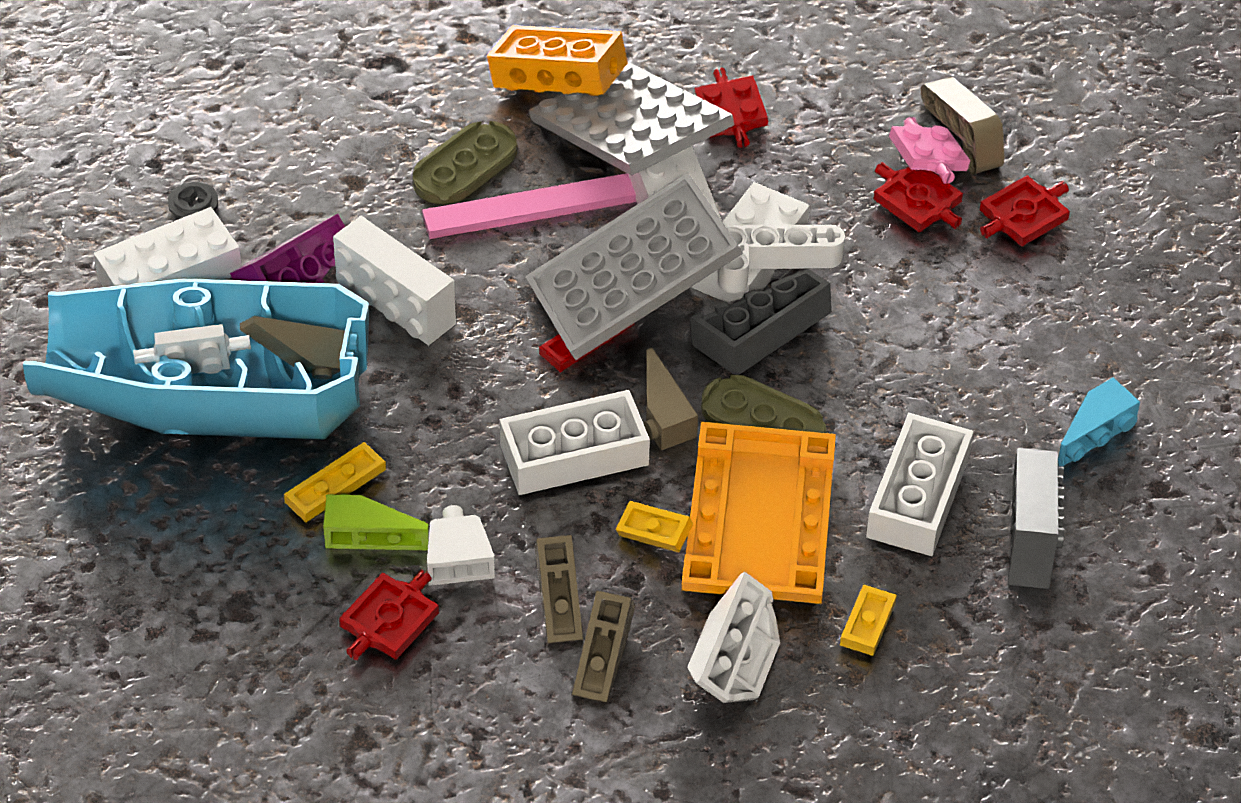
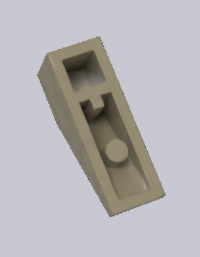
[240,316,345,380]
[643,348,698,451]
[535,535,583,644]
[572,591,635,703]

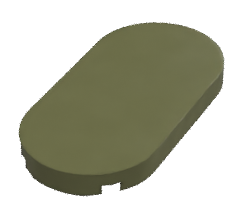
[412,121,517,205]
[701,375,826,433]

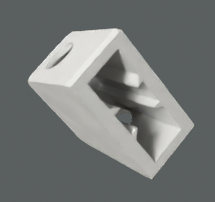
[427,505,495,586]

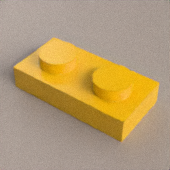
[615,501,693,553]
[840,584,897,656]

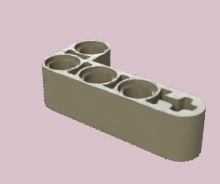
[921,77,1004,175]

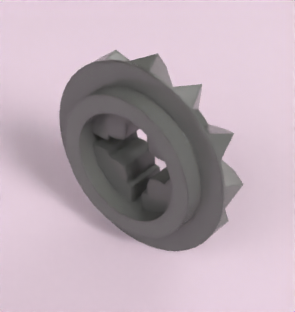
[168,182,218,219]

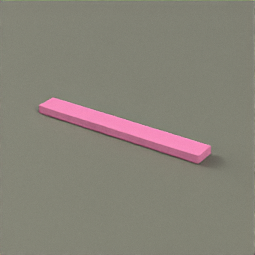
[422,173,637,239]

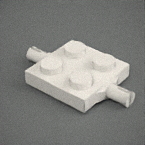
[133,324,251,374]

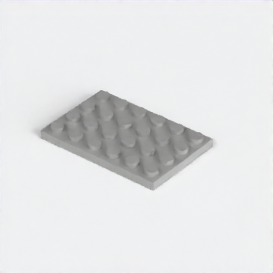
[529,62,734,176]
[525,173,743,360]

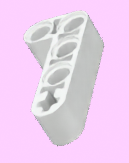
[717,225,845,293]

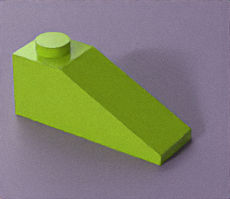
[323,494,429,550]

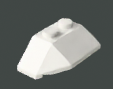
[687,572,780,703]

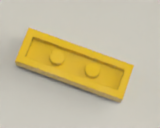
[284,442,386,522]

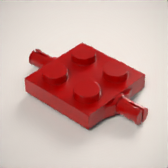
[694,68,768,148]
[873,162,963,233]
[979,175,1070,247]
[339,570,439,660]

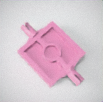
[889,117,970,184]

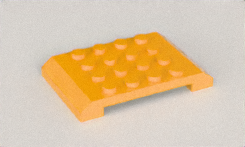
[681,422,836,604]

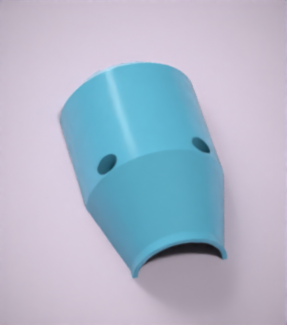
[23,279,369,439]

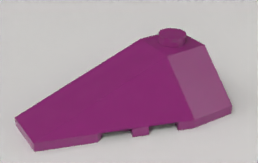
[230,213,345,283]

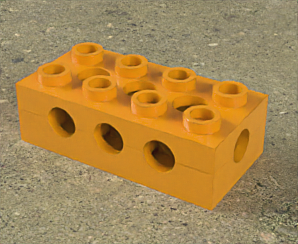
[487,25,628,96]

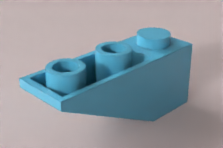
[1058,377,1140,466]

